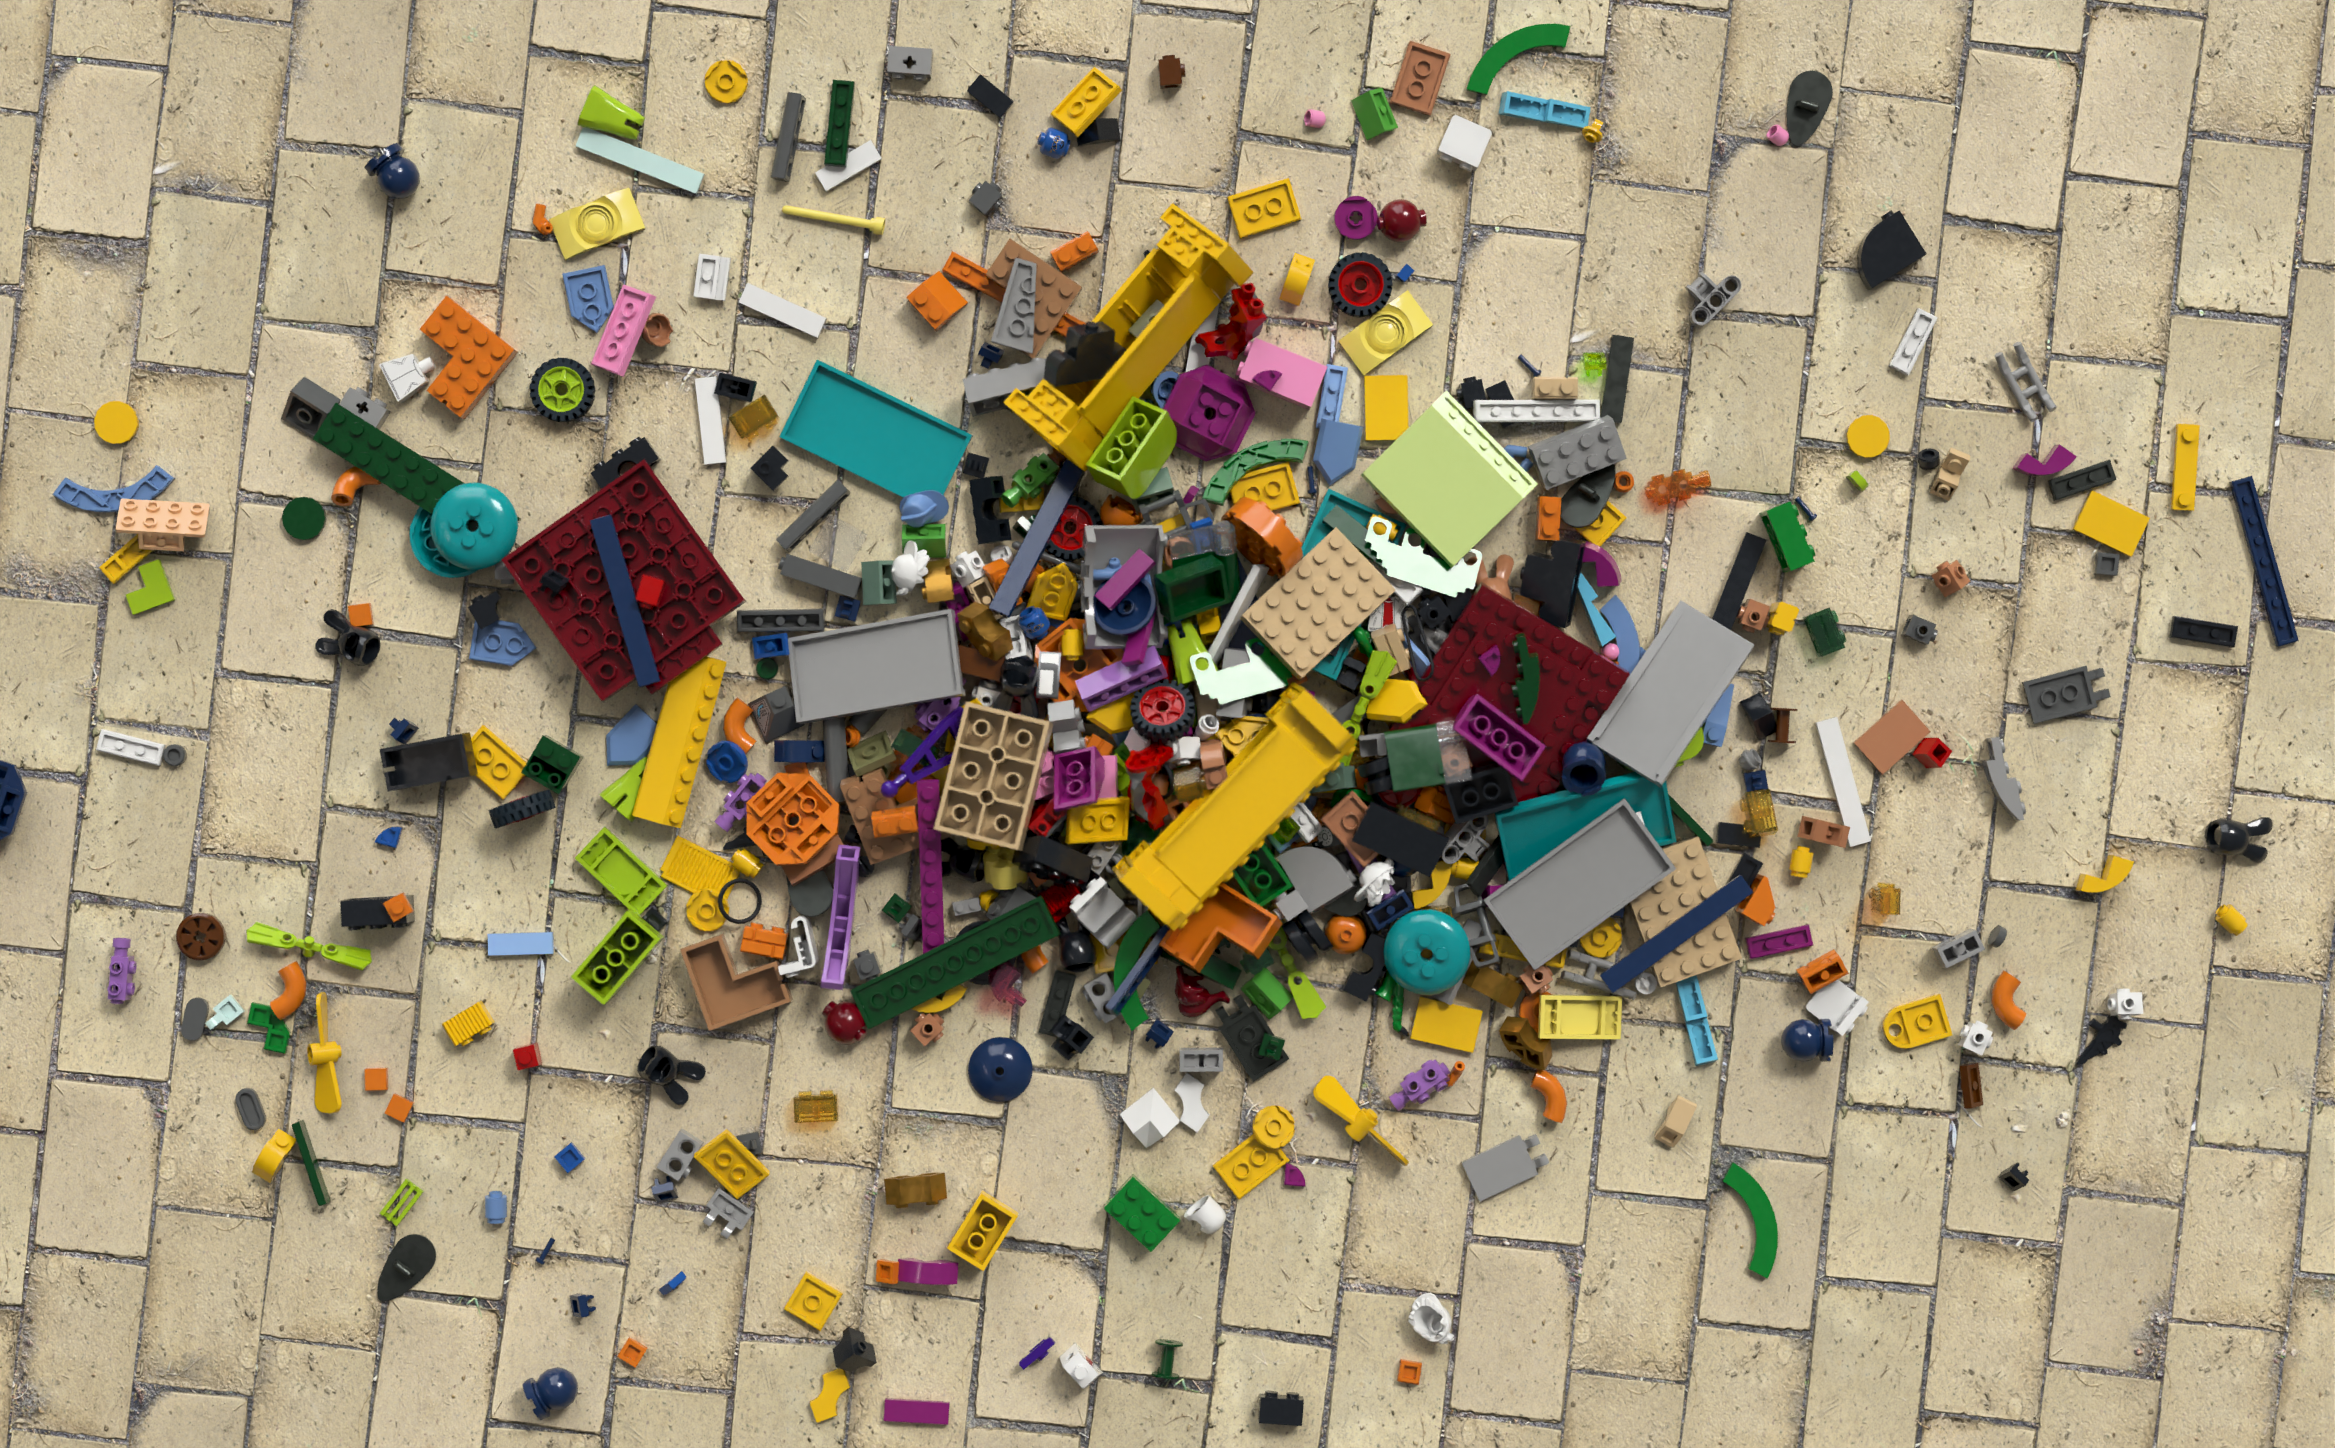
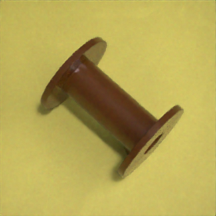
[1768,708,1798,743]

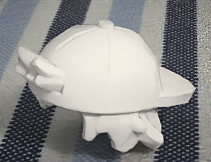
[891,541,930,596]
[1354,857,1395,906]
[1408,1292,1454,1344]

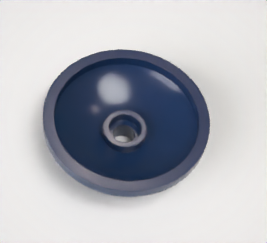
[1093,578,1156,636]
[968,1037,1033,1102]

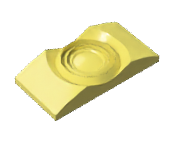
[549,188,645,260]
[1338,290,1433,376]
[1538,994,1622,1039]

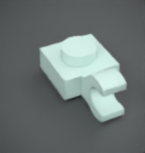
[205,995,245,1030]

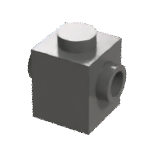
[969,181,1003,217]
[853,949,882,982]

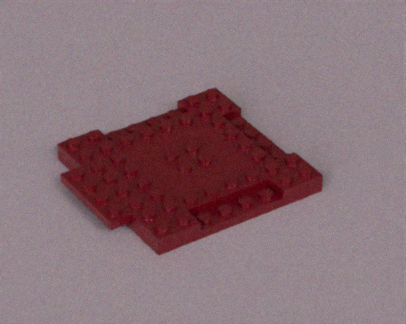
[501,459,746,702]
[1389,582,1630,802]

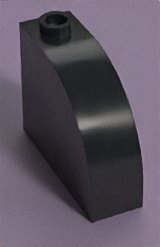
[1857,210,1927,290]

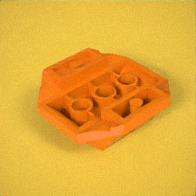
[1034,618,1124,713]
[746,773,840,866]

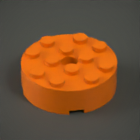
[1221,497,1303,579]

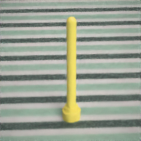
[782,205,885,235]

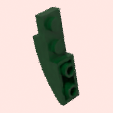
[1512,633,1540,724]
[1160,951,1242,990]

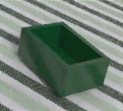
[1154,555,1230,623]

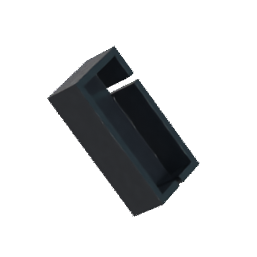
[379,732,478,792]

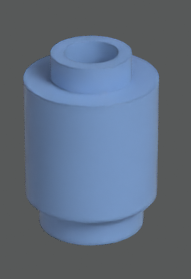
[485,1191,507,1224]

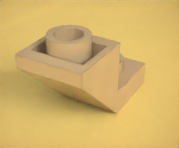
[1929,447,1971,501]
[1655,1095,1697,1148]

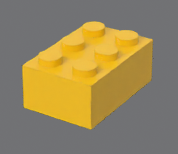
[947,1190,1018,1271]

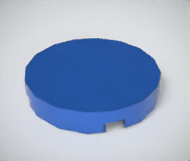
[706,741,748,783]

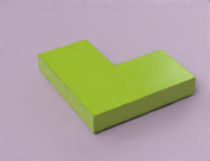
[125,559,175,615]

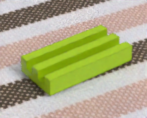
[379,1179,424,1226]

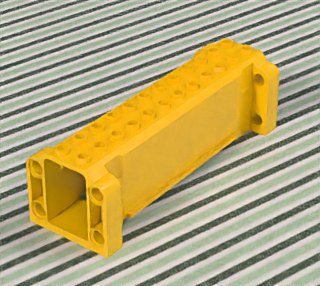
[1003,203,1254,472]
[1112,682,1357,931]

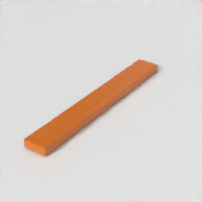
[942,251,1085,337]

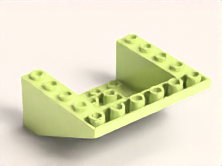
[1361,391,1538,568]

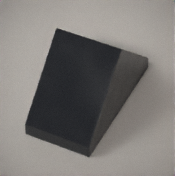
[1076,118,1120,146]
[714,373,757,403]
[1740,692,1776,740]

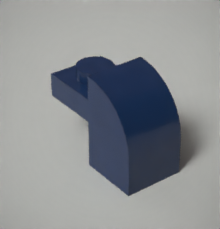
[774,740,825,762]

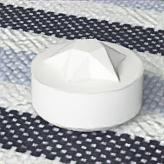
[990,545,1013,565]
[1635,972,1657,994]

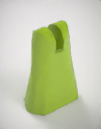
[577,85,645,140]
[1167,618,1218,685]
[599,756,647,822]

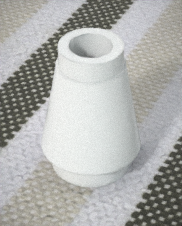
[1193,714,1219,741]

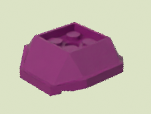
[1162,365,1256,462]

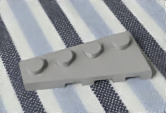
[991,258,1037,354]

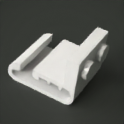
[1070,877,1138,949]
[778,915,819,978]

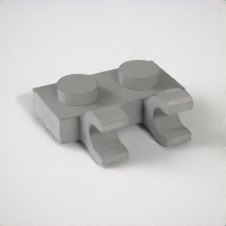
[703,1187,754,1239]

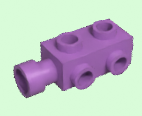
[914,677,967,731]
[715,773,767,832]
[108,938,137,1004]
[1389,1060,1450,1111]

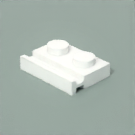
[694,254,731,301]

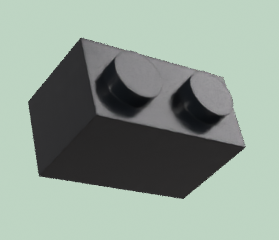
[1258,1391,1304,1426]

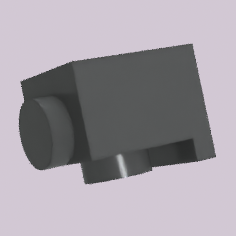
[1901,614,1938,645]

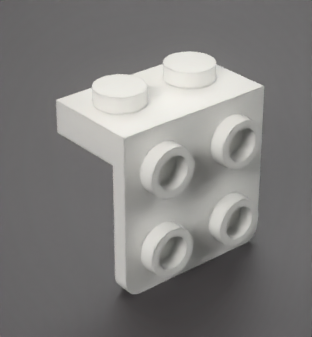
[1436,115,1492,172]
[1806,980,1869,1036]

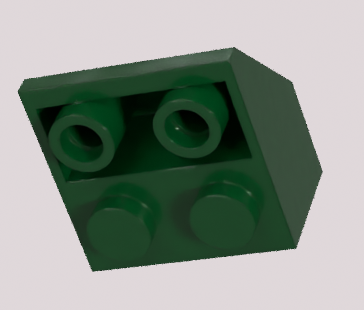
[521,735,584,794]

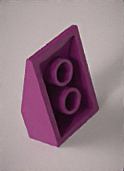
[1054,746,1104,812]

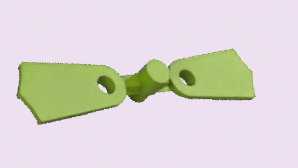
[1339,650,1397,766]
[1262,902,1326,1019]
[246,922,372,970]

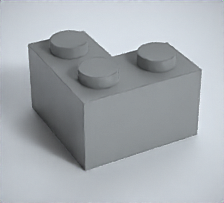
[1048,700,1086,755]

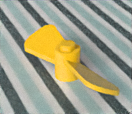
[307,992,342,1113]
[1313,1075,1409,1166]

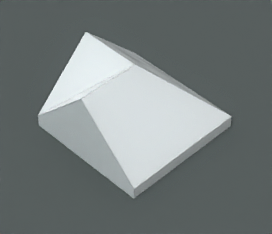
[1120,1087,1180,1148]

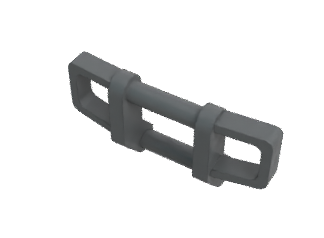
[1138,489,1214,540]
[1445,884,1500,969]

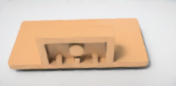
[116,499,209,551]

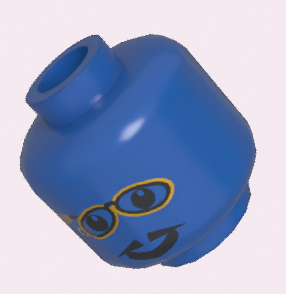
[1037,127,1071,159]
[1018,606,1050,639]

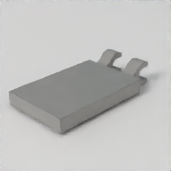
[1461,1134,1550,1201]

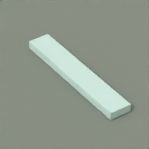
[576,127,705,194]

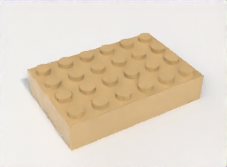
[1240,527,1396,681]
[934,702,1054,851]
[1628,836,1742,988]

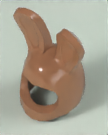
[1466,554,1514,600]

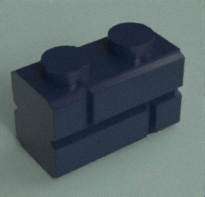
[1364,888,1415,930]

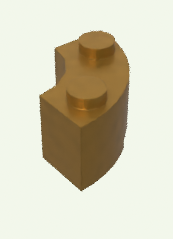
[922,558,955,604]
[957,602,1013,661]
[1462,958,1524,1009]
[1499,1016,1553,1070]
[884,1173,947,1208]

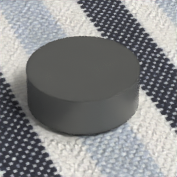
[163,744,187,766]
[1988,925,2007,948]

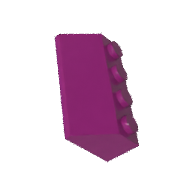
[1452,694,1546,781]

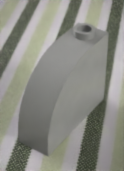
[1277,847,1357,914]

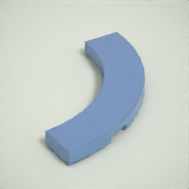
[52,465,175,513]
[1600,595,1641,674]

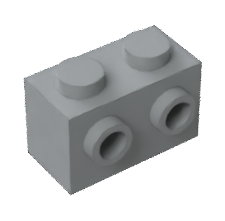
[1267,889,1308,924]

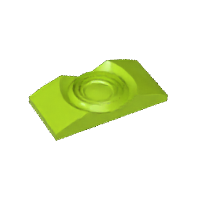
[575,827,668,916]

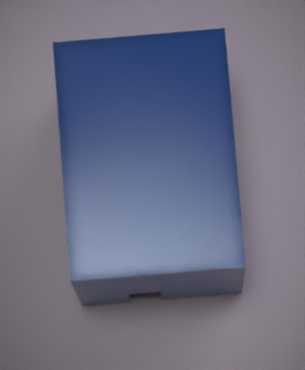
[1396,264,1415,283]

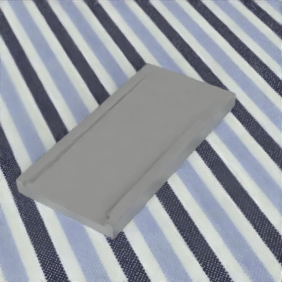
[1587,600,1754,788]
[788,609,965,724]
[1484,798,1676,970]

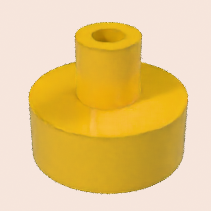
[979,890,999,912]

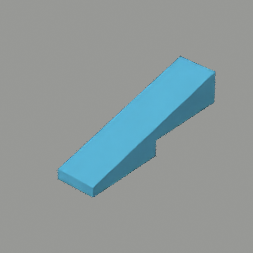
[1498,91,1591,129]
[1577,573,1616,647]
[1676,975,1718,1066]

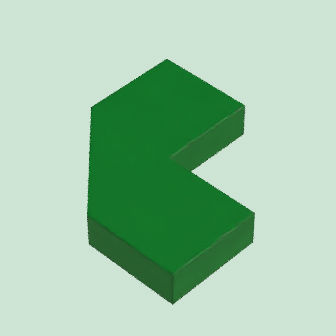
[247,1002,291,1054]

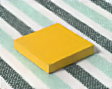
[1573,501,1627,546]
[784,1271,843,1331]

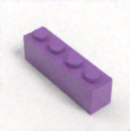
[1075,645,1168,712]

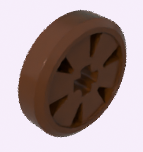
[176,913,226,961]

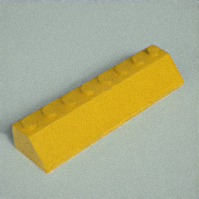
[632,656,727,828]

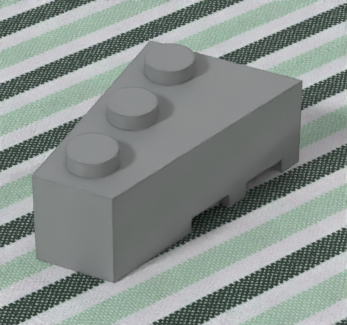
[1216,647,1254,718]

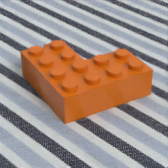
[419,296,518,419]
[1159,882,1283,973]

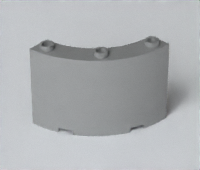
[1080,525,1168,649]

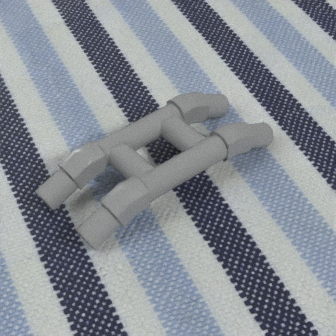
[1994,342,2057,422]
[1561,950,1643,1000]

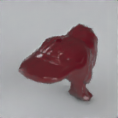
[1175,966,1230,1018]

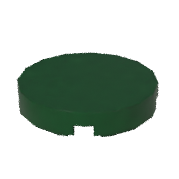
[282,497,327,540]

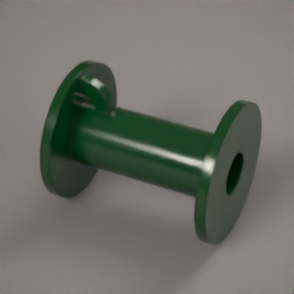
[1151,1339,1183,1379]

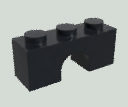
[591,436,661,489]
[969,476,1012,545]
[1343,930,1387,1001]

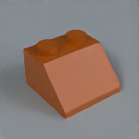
[906,271,968,332]
[1735,874,1775,926]

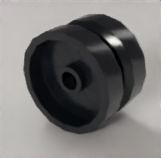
[1357,755,1393,796]
[1282,909,1333,964]

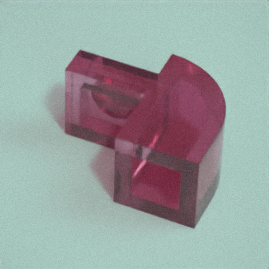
[988,961,1027,1007]

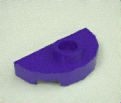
[1019,1336,1055,1370]

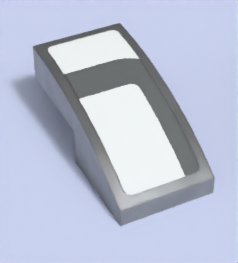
[1036,651,1061,699]

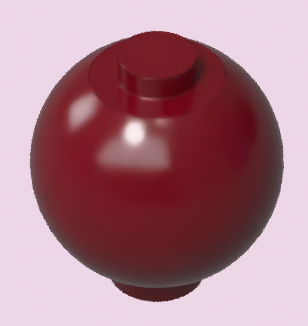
[1377,199,1427,243]
[822,1001,867,1045]

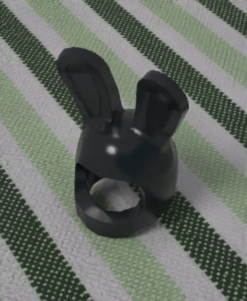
[315,609,381,666]
[993,658,1039,719]
[2205,817,2273,863]
[941,837,986,883]
[1056,916,1096,973]
[637,1046,706,1105]

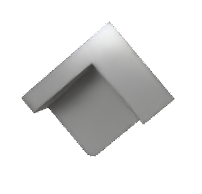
[1359,733,1387,757]

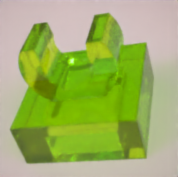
[1582,352,1606,377]

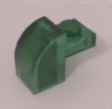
[891,728,940,767]
[1122,815,1161,857]

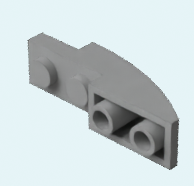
[1982,737,2026,820]

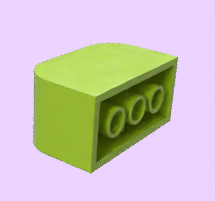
[1086,396,1177,499]
[571,909,664,1005]

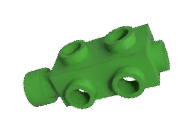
[1001,452,1059,508]

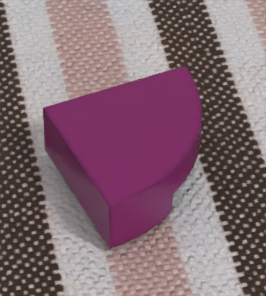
[1252,370,1282,392]
[1183,485,1199,509]
[1478,645,1500,676]
[1284,1163,1306,1187]

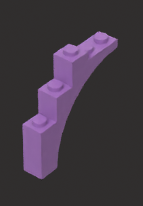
[821,845,860,990]

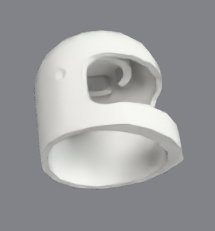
[1184,1195,1226,1234]

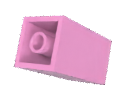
[1236,338,1327,410]

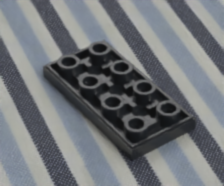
[1352,801,1449,877]

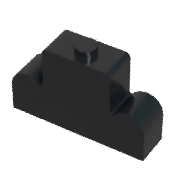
[1044,321,1127,387]
[1520,538,1586,628]

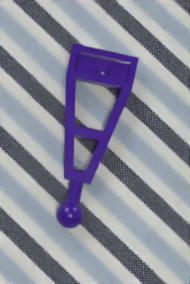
[880,707,964,798]

